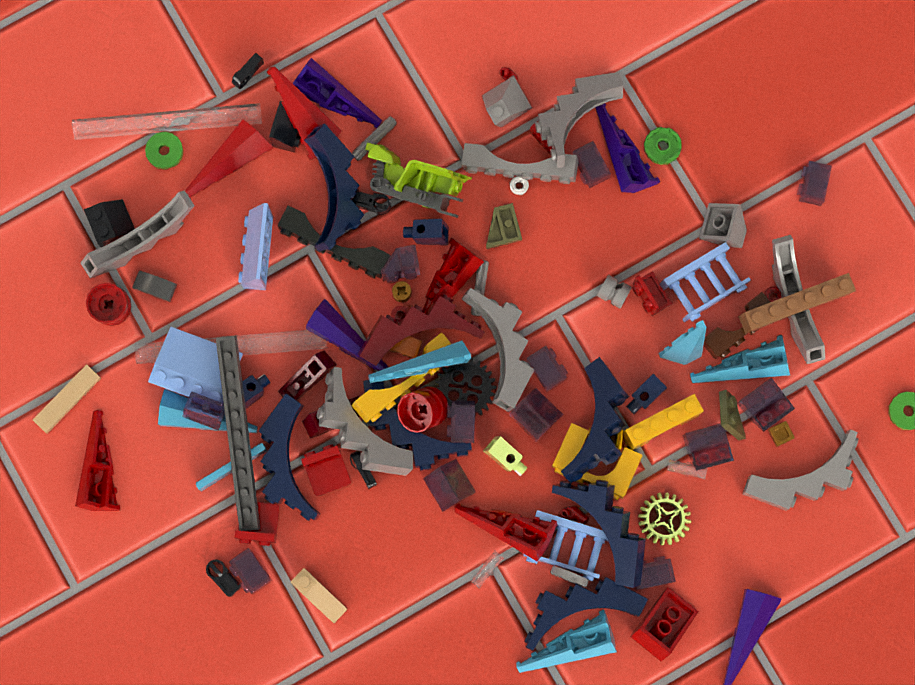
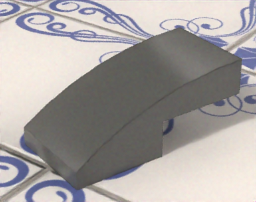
[132,270,177,302]

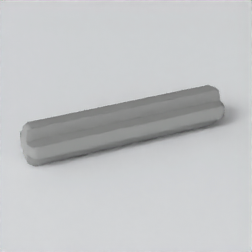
[352,116,397,161]
[471,260,489,316]

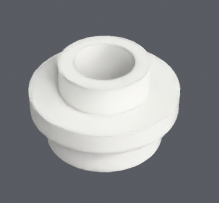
[510,176,529,195]

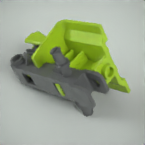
[365,142,472,218]

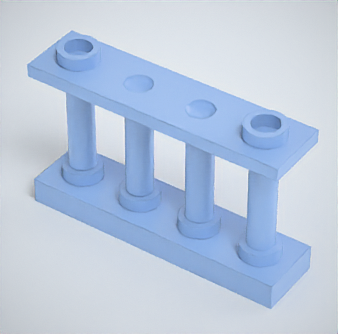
[659,242,751,322]
[523,510,609,581]

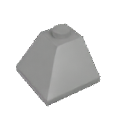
[482,76,532,128]
[699,203,747,248]

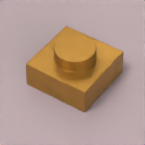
[768,421,795,447]

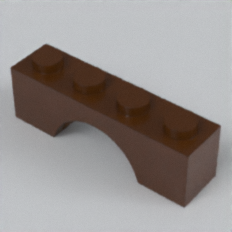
[704,292,770,359]

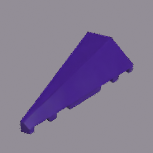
[293,58,382,128]
[596,103,660,193]
[306,299,389,371]
[723,589,781,685]

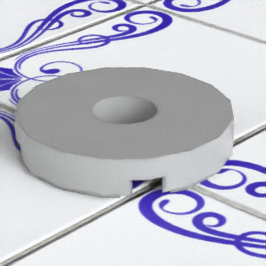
[550,566,589,587]

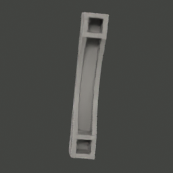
[461,143,579,184]

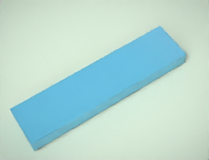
[196,443,268,491]

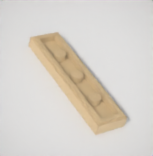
[33,364,101,434]

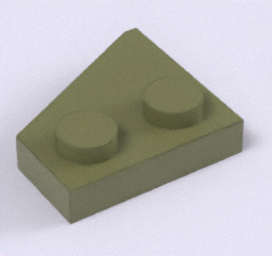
[486,203,522,249]
[719,390,746,440]

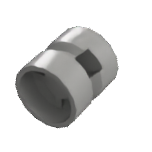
[597,274,632,309]

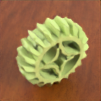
[638,492,691,545]

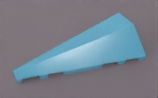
[658,320,707,365]
[690,335,790,383]
[368,340,471,383]
[158,389,258,433]
[516,610,617,673]

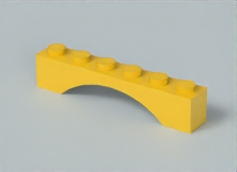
[351,333,451,423]

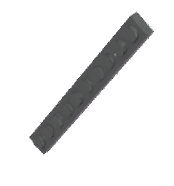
[216,335,260,531]

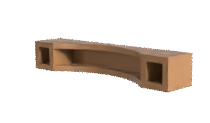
[738,273,856,334]

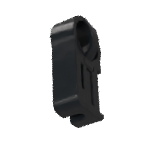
[232,53,264,89]
[352,189,391,215]
[350,450,377,489]
[206,560,242,597]

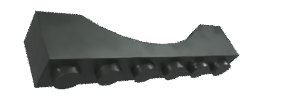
[278,205,391,279]

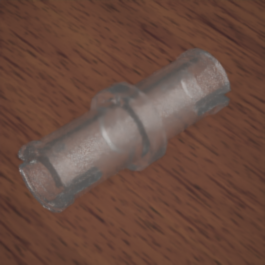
[667,459,708,480]
[470,551,504,589]

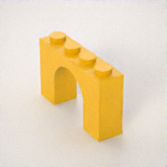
[623,394,704,451]
[552,423,642,500]

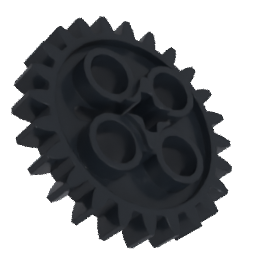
[435,358,497,420]

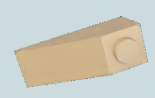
[290,568,348,623]

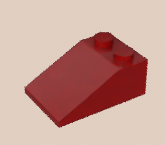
[630,587,699,661]

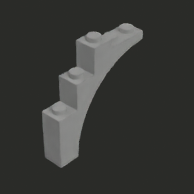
[535,72,624,168]
[80,190,195,279]
[772,235,826,364]
[462,288,535,412]
[317,367,413,476]
[742,430,859,511]

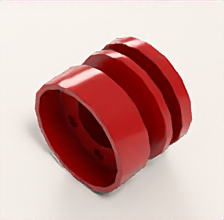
[86,283,132,326]
[397,386,449,433]

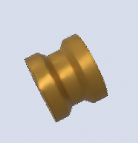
[392,281,412,303]

